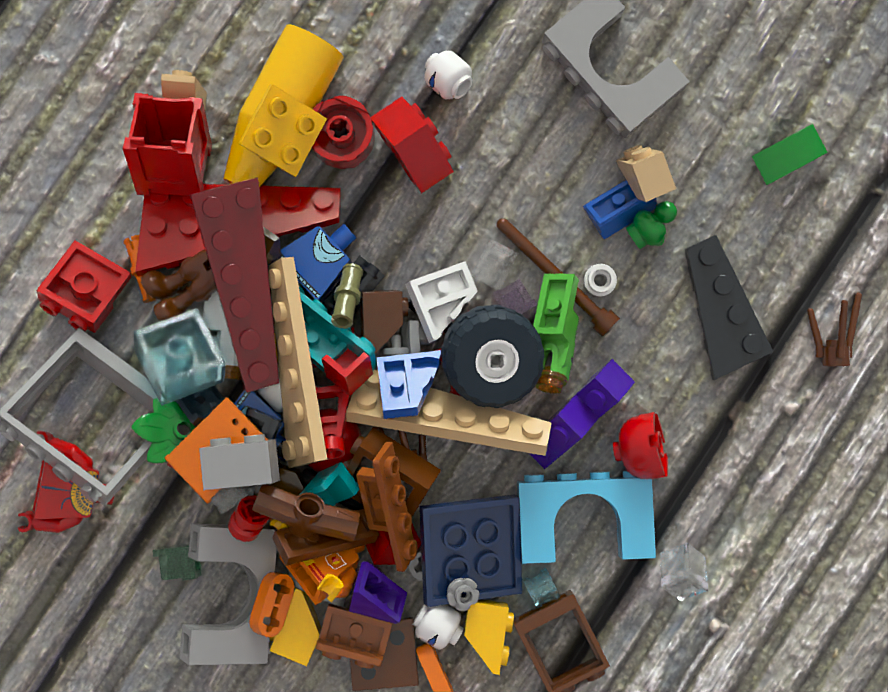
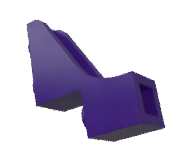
[529,359,635,470]

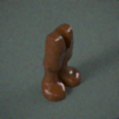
[141,249,217,328]

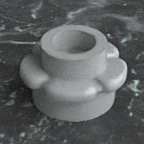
[447,578,479,611]

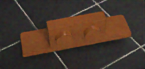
[356,441,418,572]

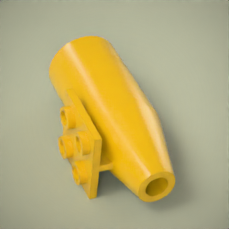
[223,24,344,187]

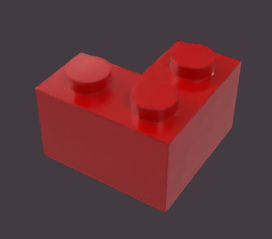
[371,96,454,194]

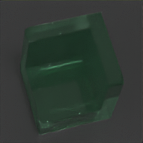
[153,544,202,581]

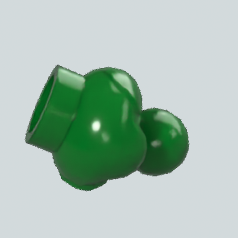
[626,201,677,249]

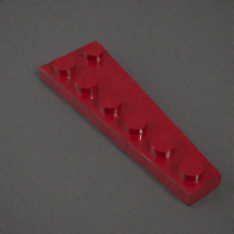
[190,177,279,393]

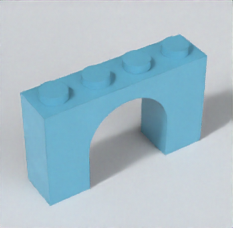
[517,471,656,564]

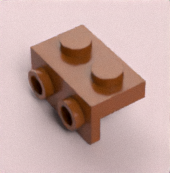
[315,603,392,669]

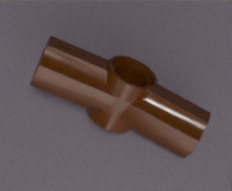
[252,484,360,542]

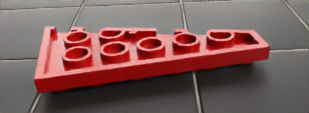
[135,184,341,277]

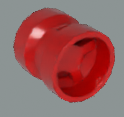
[228,495,270,542]

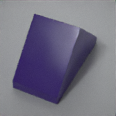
[349,561,407,624]

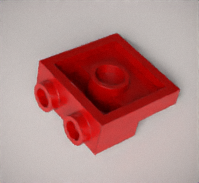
[36,240,131,333]

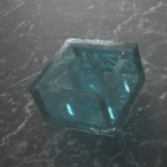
[133,309,226,406]

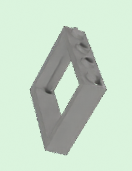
[0,328,183,506]

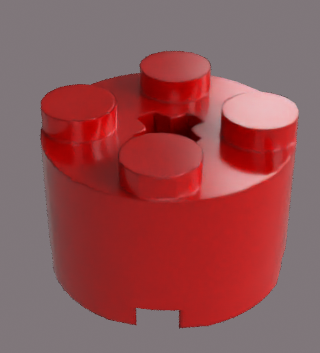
[312,96,375,169]

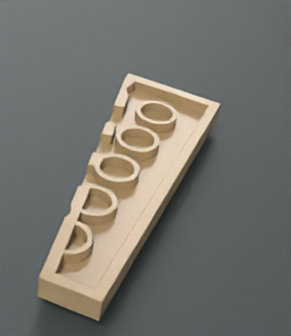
[268,257,327,468]
[346,370,552,456]

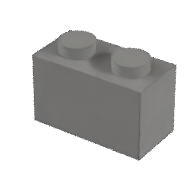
[199,434,280,490]

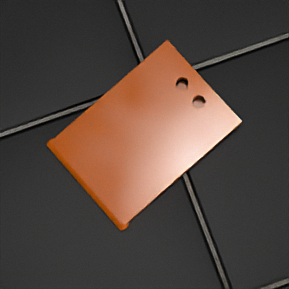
[164,397,268,504]

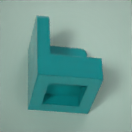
[299,462,359,506]

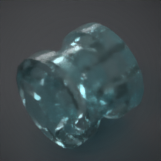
[522,567,560,609]

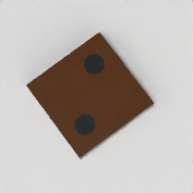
[350,617,419,691]

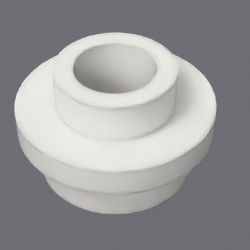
[584,264,617,297]

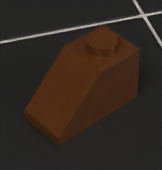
[360,290,409,354]

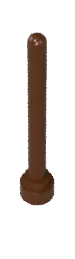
[497,218,620,337]

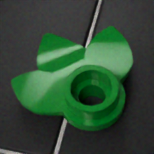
[131,398,196,464]

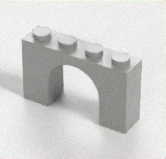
[542,0,690,139]
[180,523,279,665]

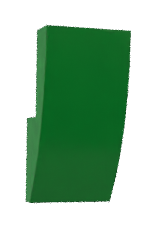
[752,123,828,185]

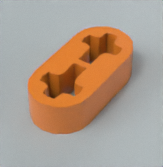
[249,572,295,637]
[415,643,454,692]

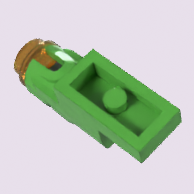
[533,274,579,394]

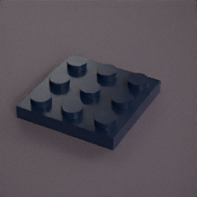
[419,494,522,607]

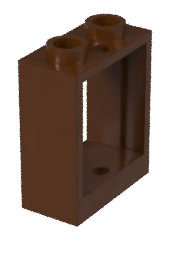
[343,427,441,518]
[513,590,610,692]

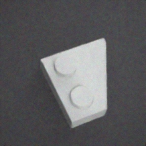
[405,261,478,343]

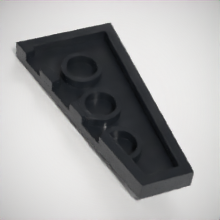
[685,235,773,380]

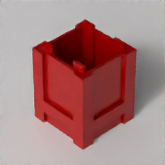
[122,93,212,199]

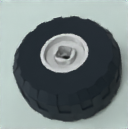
[441,304,545,408]

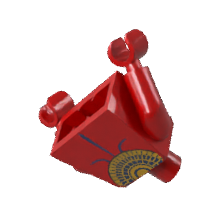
[18,431,114,533]

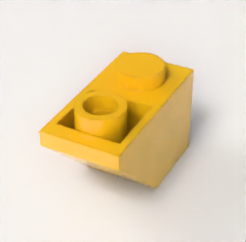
[269,588,322,667]
[464,599,514,675]

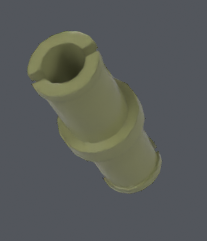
[331,263,363,329]

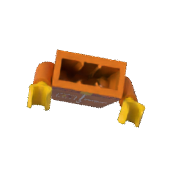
[269,519,365,605]

